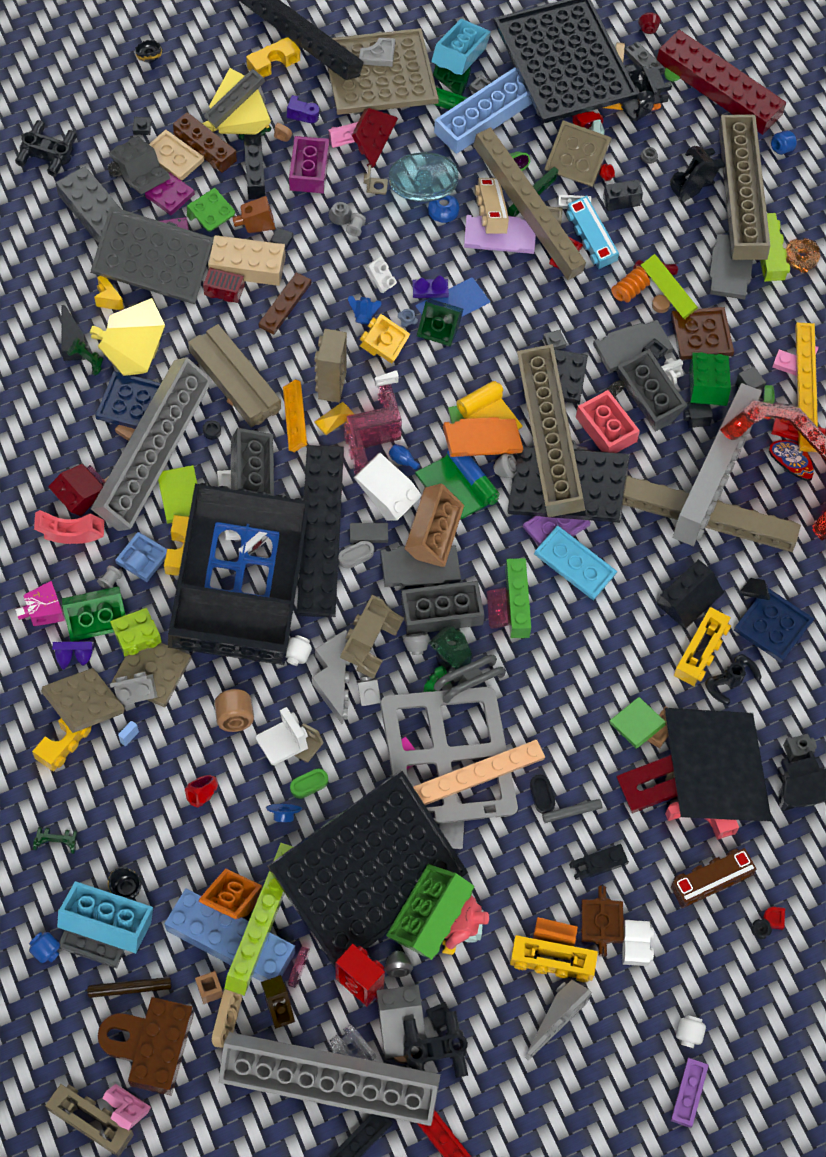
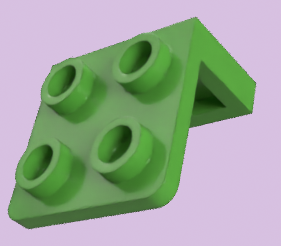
[186,188,235,231]

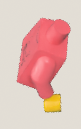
[442,895,489,955]

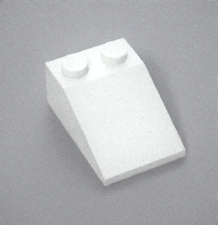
[354,453,422,521]

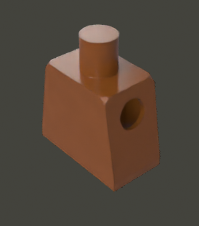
[232,196,276,233]

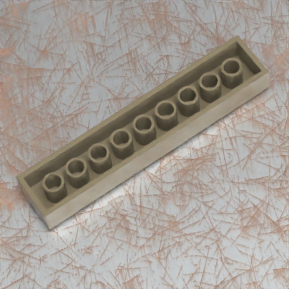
[719,115,770,260]
[517,344,585,518]

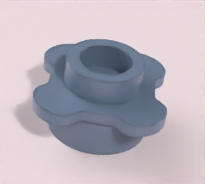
[397,309,418,327]

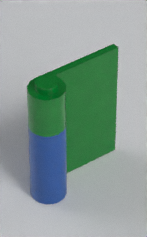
[415,450,500,520]

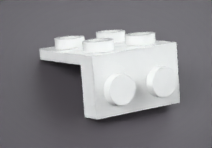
[256,707,308,765]

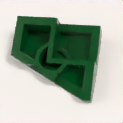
[433,65,471,96]

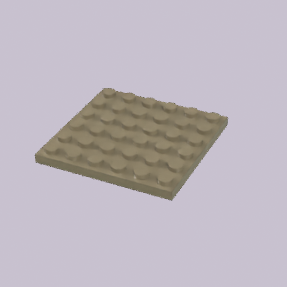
[327,28,438,115]

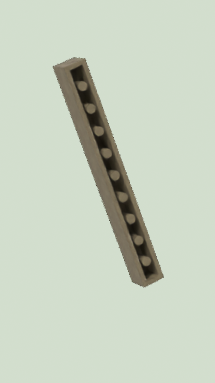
[473,127,586,280]
[623,475,801,552]

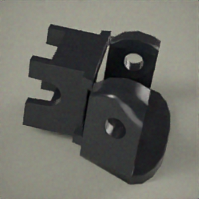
[620,64,672,121]
[670,146,725,203]
[778,751,826,811]

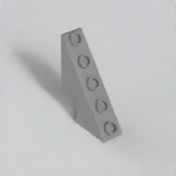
[312,630,350,724]

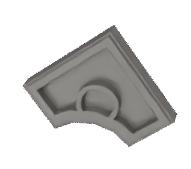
[359,38,395,67]

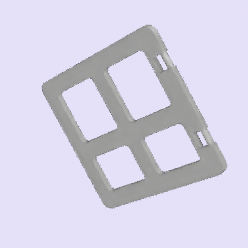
[380,687,518,824]

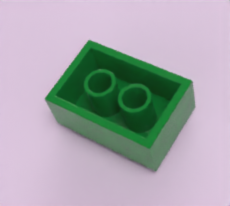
[689,352,731,406]

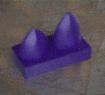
[412,275,449,298]
[52,642,95,670]

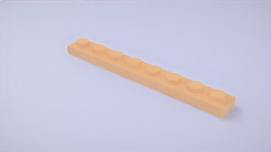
[413,740,545,805]

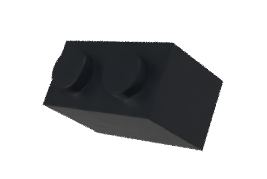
[603,179,643,211]

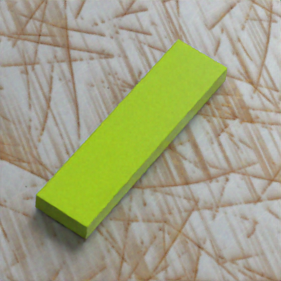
[641,254,698,319]

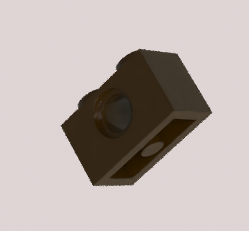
[261,975,295,1029]

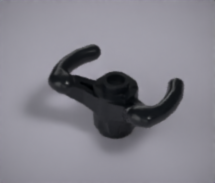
[705,654,762,705]

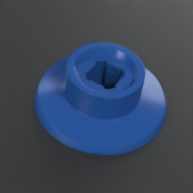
[266,804,302,822]

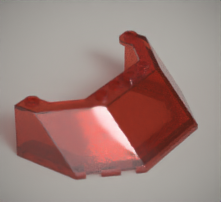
[720,398,826,541]

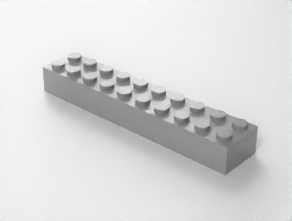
[91,357,212,531]
[672,383,763,546]
[218,1032,441,1126]

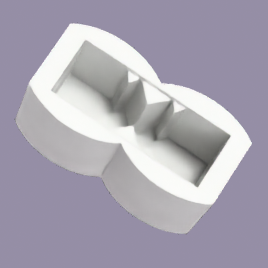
[622,920,654,966]

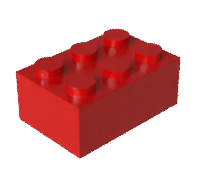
[336,944,385,1007]

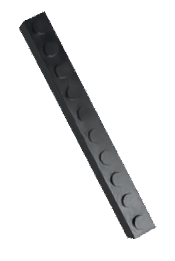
[238,0,364,80]

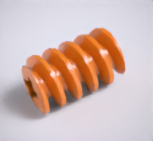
[611,266,650,303]

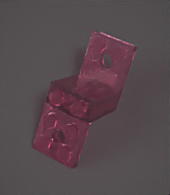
[344,384,402,476]

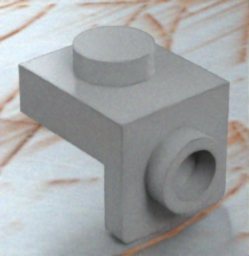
[356,675,381,706]

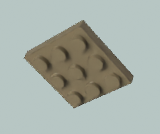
[544,121,612,188]
[112,643,192,707]
[41,668,125,733]

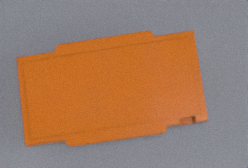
[443,417,523,457]

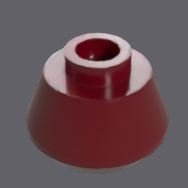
[638,12,661,34]

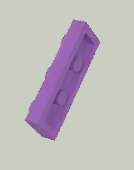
[671,1058,709,1128]

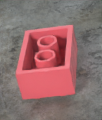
[576,390,640,453]

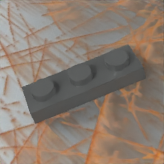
[59,930,125,968]

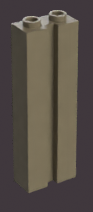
[188,324,281,427]

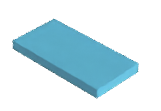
[534,525,617,601]

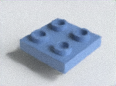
[115,532,167,582]

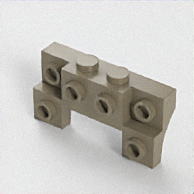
[340,595,404,679]

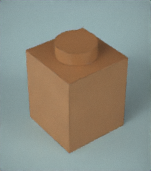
[195,971,223,1004]

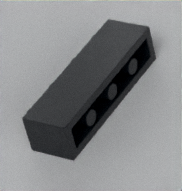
[244,131,265,199]

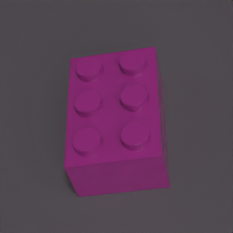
[289,136,329,194]

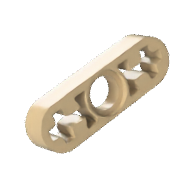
[212,989,242,1048]

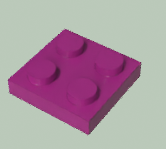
[145,172,195,215]

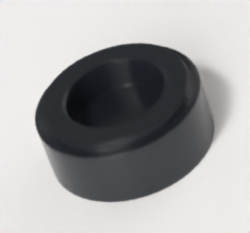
[203,420,222,440]

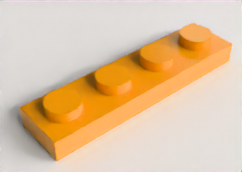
[283,379,307,452]

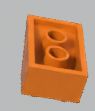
[199,869,262,919]

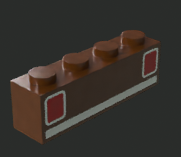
[670,848,757,909]

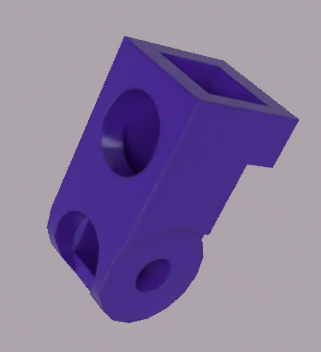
[287,95,319,123]

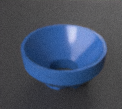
[428,194,460,223]

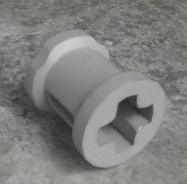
[346,213,366,237]
[97,565,122,589]

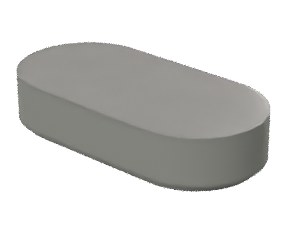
[338,541,374,569]

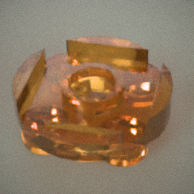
[786,238,821,273]

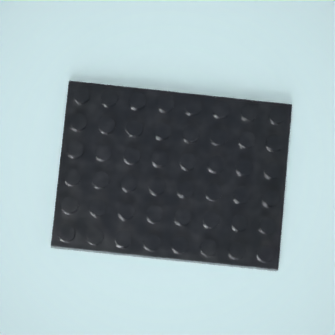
[494,0,638,124]
[267,770,468,970]

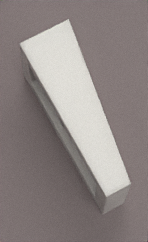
[375,370,398,387]

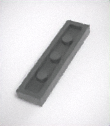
[203,69,266,128]

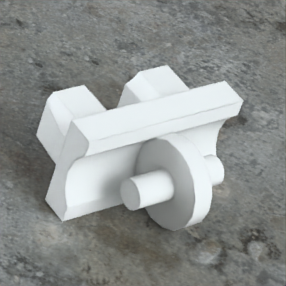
[366,256,397,293]
[661,358,683,385]

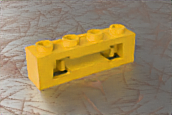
[674,607,731,686]
[510,935,598,982]

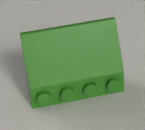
[386,864,475,960]

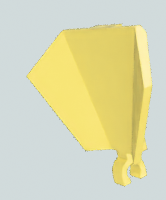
[202,68,271,134]
[90,298,165,376]

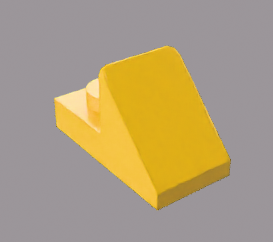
[94,276,124,310]

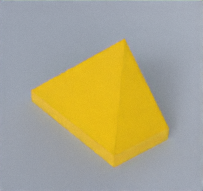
[314,402,355,435]

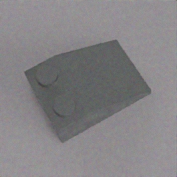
[376,985,426,1060]

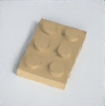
[149,130,204,181]

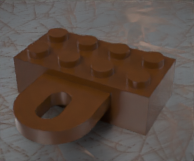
[98,997,194,1096]

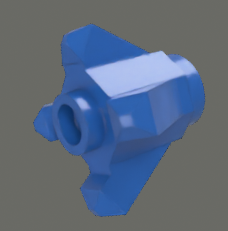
[348,296,382,324]

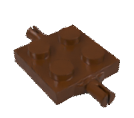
[581,886,624,957]

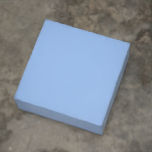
[118,721,139,747]

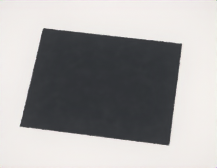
[665,708,772,822]

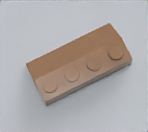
[405,483,464,567]

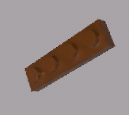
[259,272,311,335]

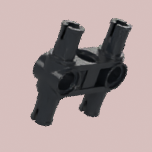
[15,120,77,177]
[403,1011,468,1078]

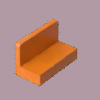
[533,917,578,946]

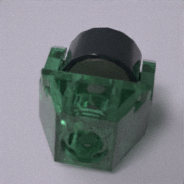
[428,626,472,671]

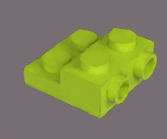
[110,608,161,657]

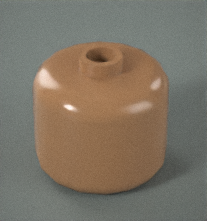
[214,689,254,732]

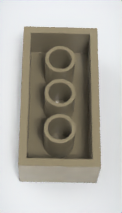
[315,329,347,403]

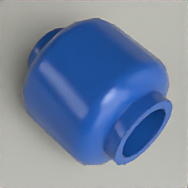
[771,130,797,155]
[29,932,60,963]

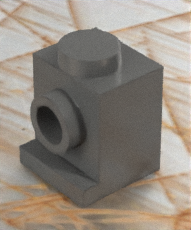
[783,734,817,763]

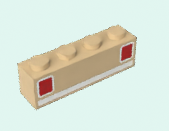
[474,178,509,234]

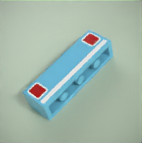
[566,196,619,269]

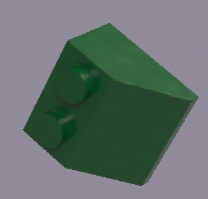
[417,299,464,347]

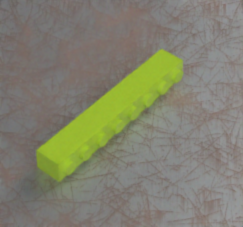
[224,843,293,996]

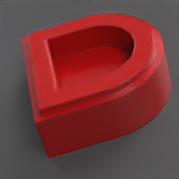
[763,907,785,930]

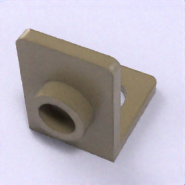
[364,165,388,195]
[294,723,324,763]

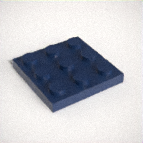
[95,371,161,429]
[733,588,814,663]

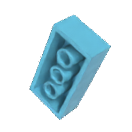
[431,19,491,75]
[57,881,153,953]

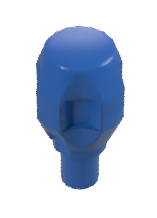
[389,444,420,470]

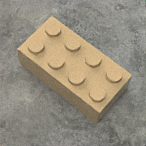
[208,235,286,286]

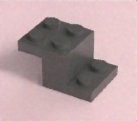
[109,136,170,194]

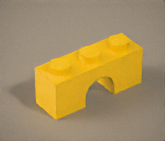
[246,37,300,78]
[164,515,189,576]
[32,718,92,772]

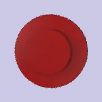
[600,164,615,181]

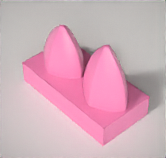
[328,122,358,148]

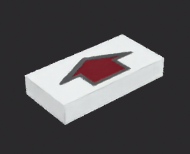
[239,532,269,555]

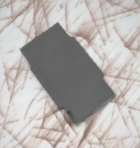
[710,234,753,300]
[593,320,674,372]
[380,545,461,587]

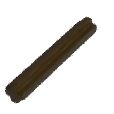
[87,977,172,998]

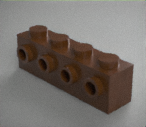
[173,112,237,173]

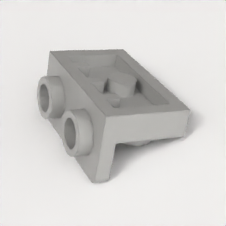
[110,672,158,705]

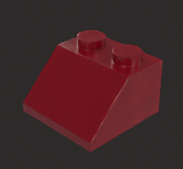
[48,464,103,516]

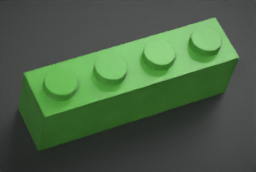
[505,558,531,638]

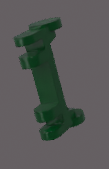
[67,337,103,376]
[33,827,77,854]

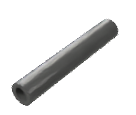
[542,799,603,823]

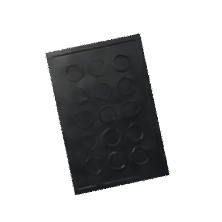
[507,447,629,523]

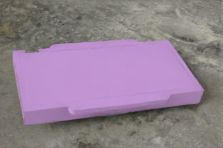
[464,215,536,254]

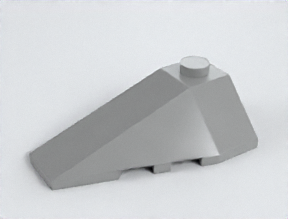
[525,980,592,1061]

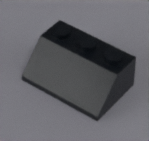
[657,559,724,630]

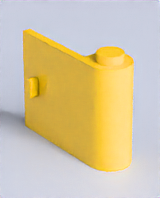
[456,381,523,430]

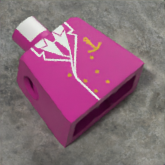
[15,581,65,626]

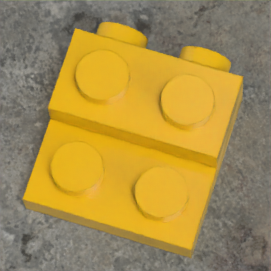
[359,314,410,364]

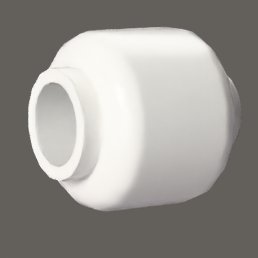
[286,635,312,666]
[676,1015,706,1048]

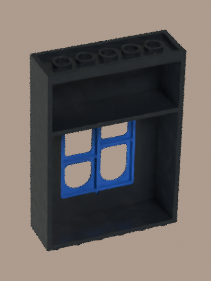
[168,483,310,665]

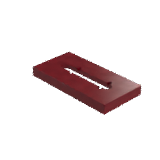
[616,755,677,814]

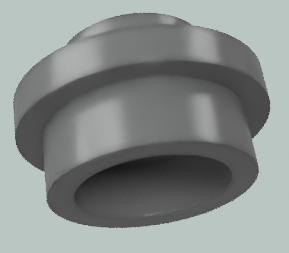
[641,147,658,164]

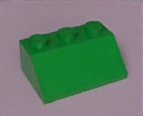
[62,586,125,642]

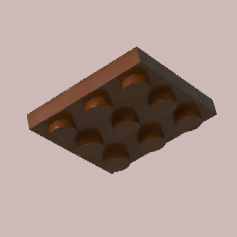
[671,307,734,360]

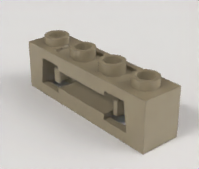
[45,1084,134,1157]

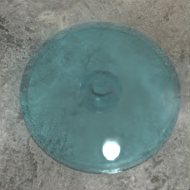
[389,152,459,202]

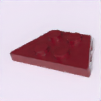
[352,108,398,168]

